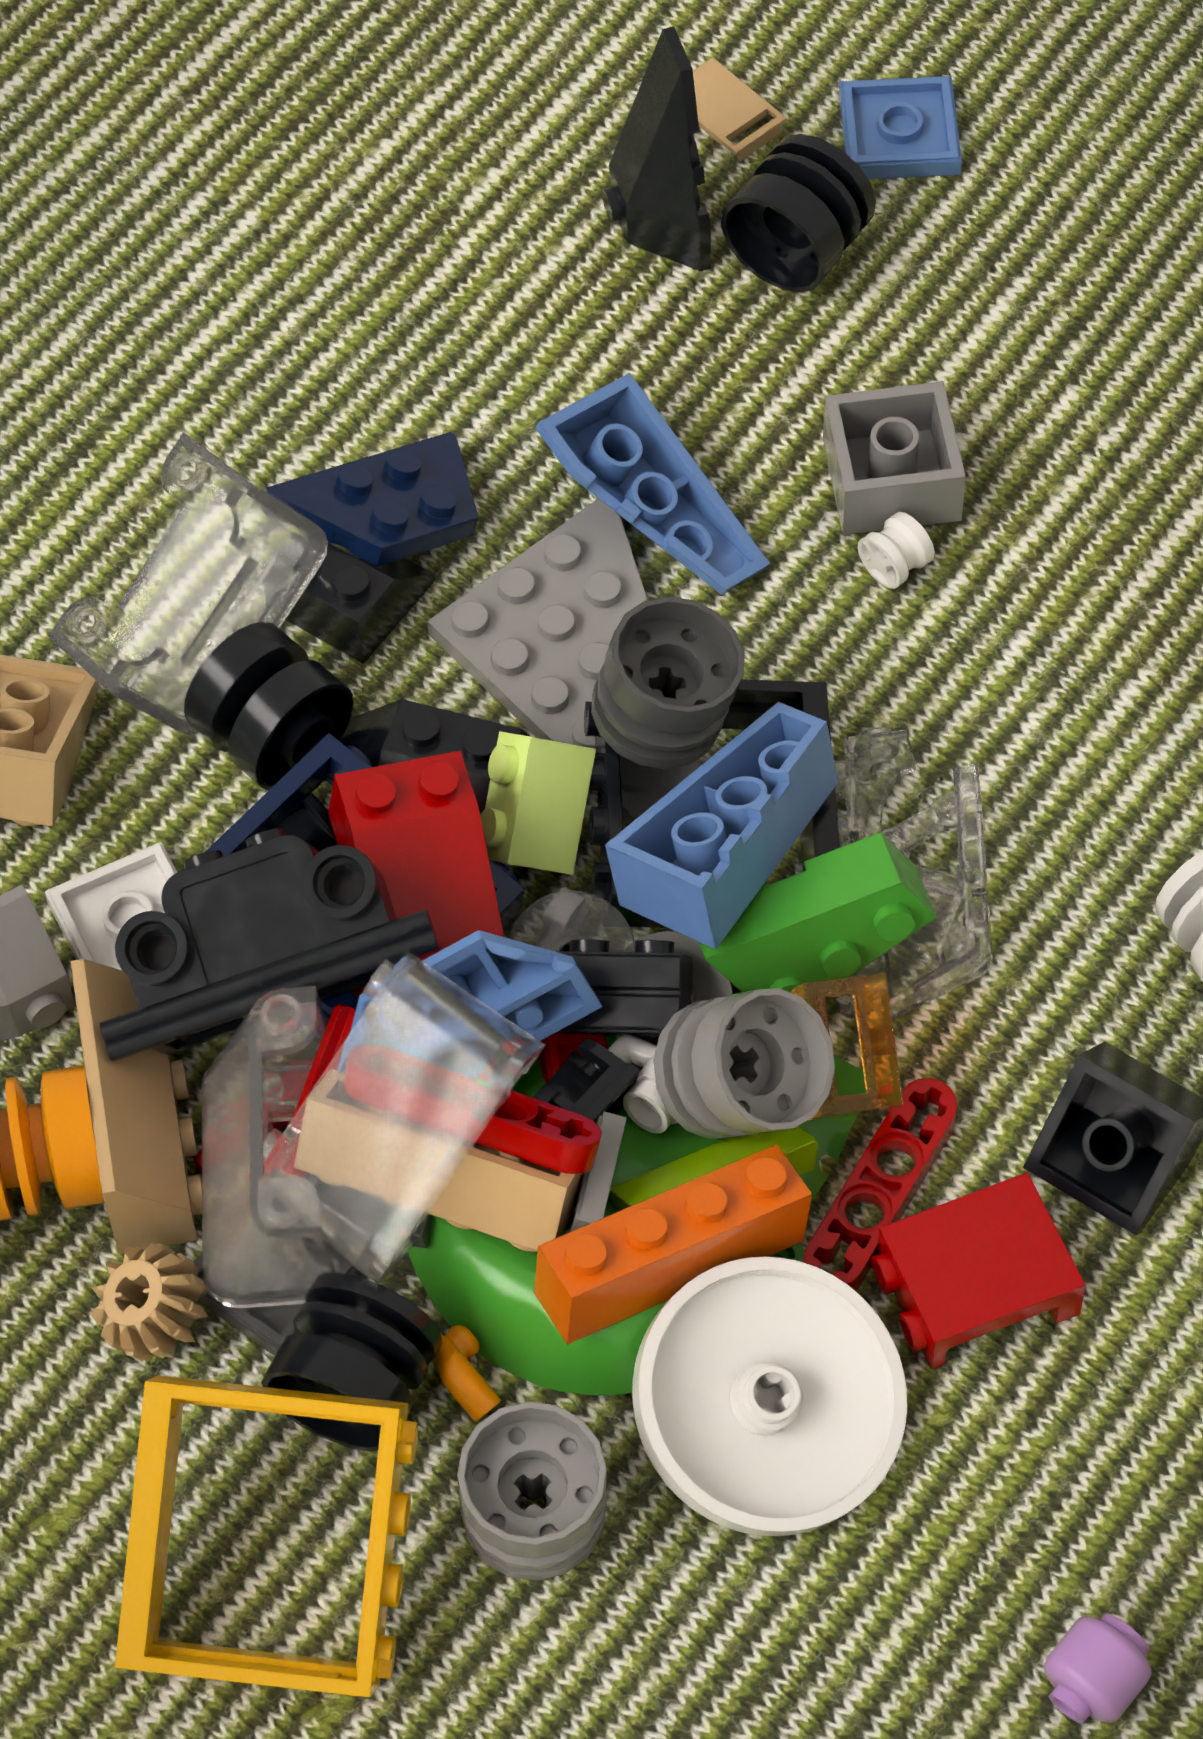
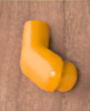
[434,1325,502,1423]

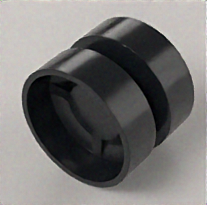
[184,622,354,791]

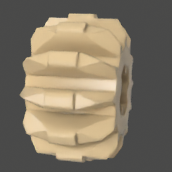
[90,1243,210,1362]

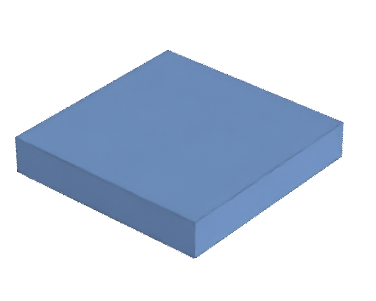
[839,76,962,179]

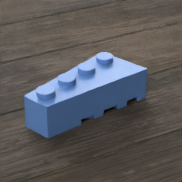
[605,702,838,950]

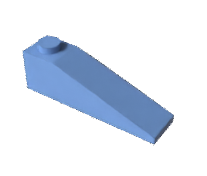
[535,373,770,595]

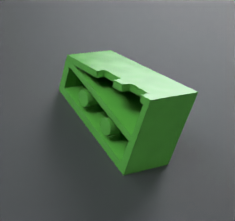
[699,832,937,1005]

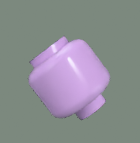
[1044,1613,1152,1724]

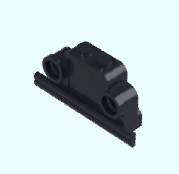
[100,829,440,1062]

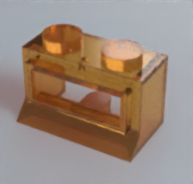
[791,972,904,1120]

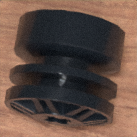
[721,134,876,293]
[261,1272,443,1452]

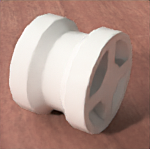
[857,512,935,589]

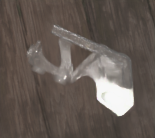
[832,727,993,1027]

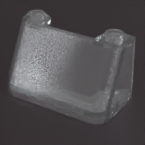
[48,432,328,735]
[251,953,545,1284]
[202,986,341,1308]

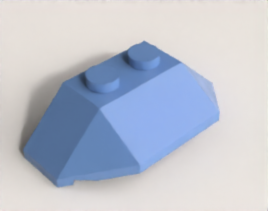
[340,930,602,1077]

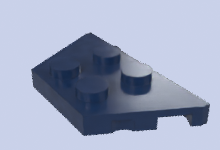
[262,432,479,567]

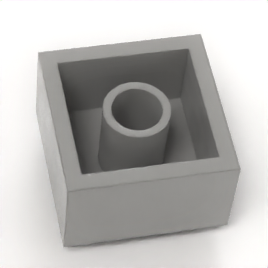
[823,381,966,535]

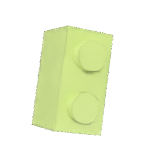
[480,731,596,875]

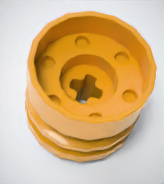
[0,1065,104,1221]

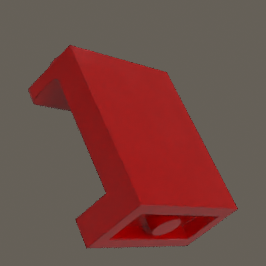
[871,1172,1086,1369]

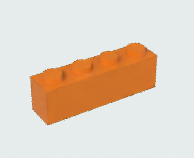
[534,1144,812,1345]

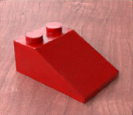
[328,750,504,982]

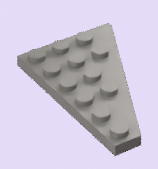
[427,498,701,825]

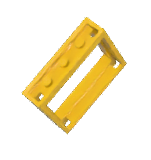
[115,1375,418,1698]

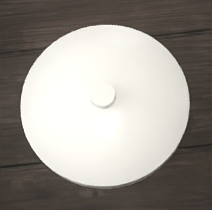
[632,1257,907,1536]

